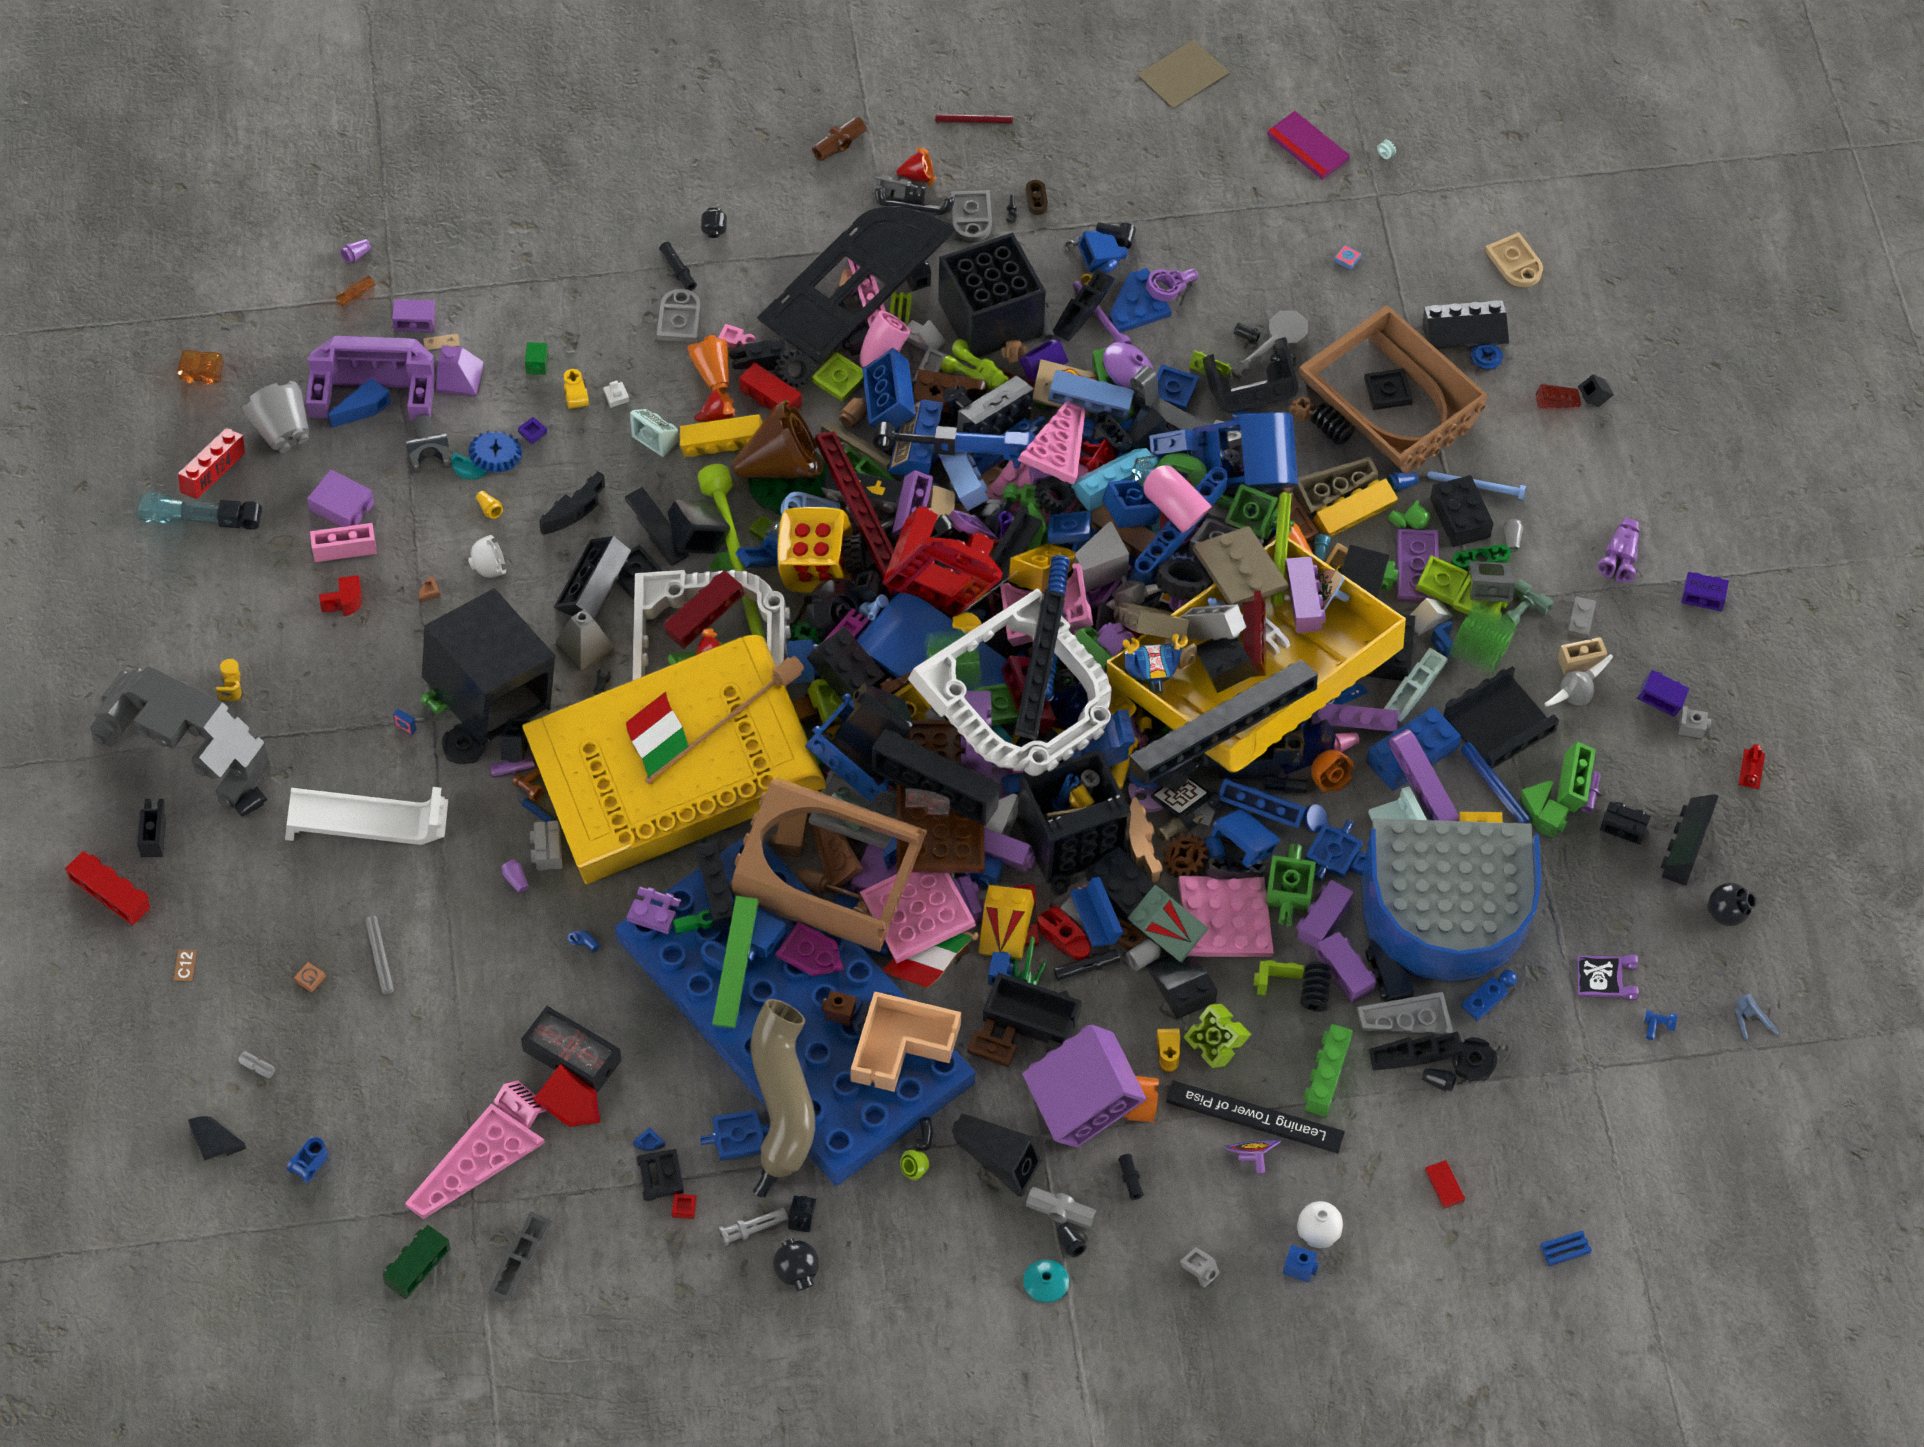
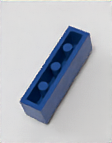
[1219,778,1307,828]

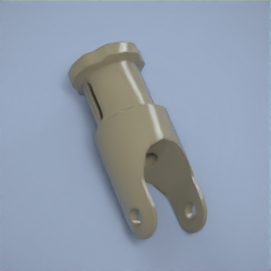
[1155,814,1204,845]

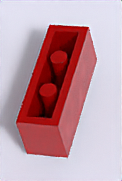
[739,363,802,411]

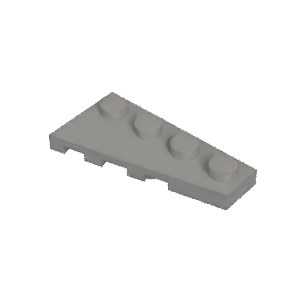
[1356,992,1453,1035]

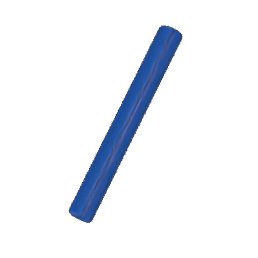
[1461,742,1531,824]

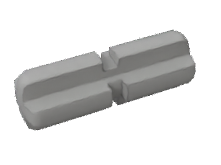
[238,1051,275,1078]

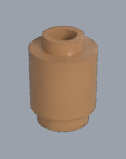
[839,398,867,428]

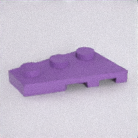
[948,510,998,540]

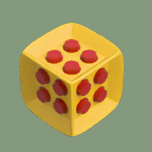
[777,507,853,593]

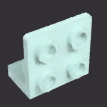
[1368,786,1427,822]

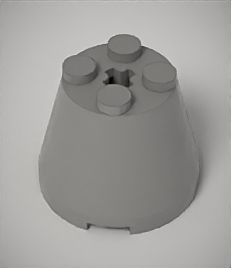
[242,381,309,453]

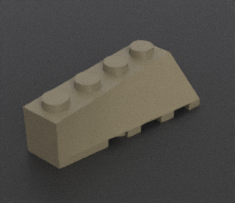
[1293,457,1378,513]

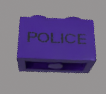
[1681,572,1729,612]

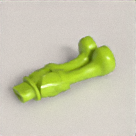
[941,339,1008,389]

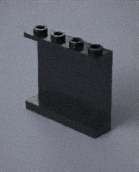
[1443,666,1559,769]

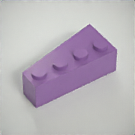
[961,691,992,775]

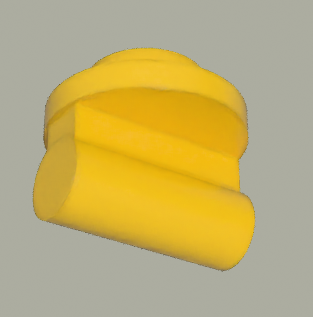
[1069,784,1094,808]

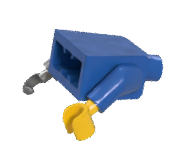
[1064,231,1128,285]

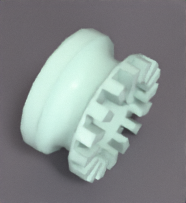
[1377,139,1396,159]

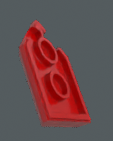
[533,1064,600,1127]

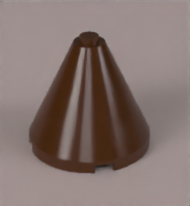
[732,400,823,478]

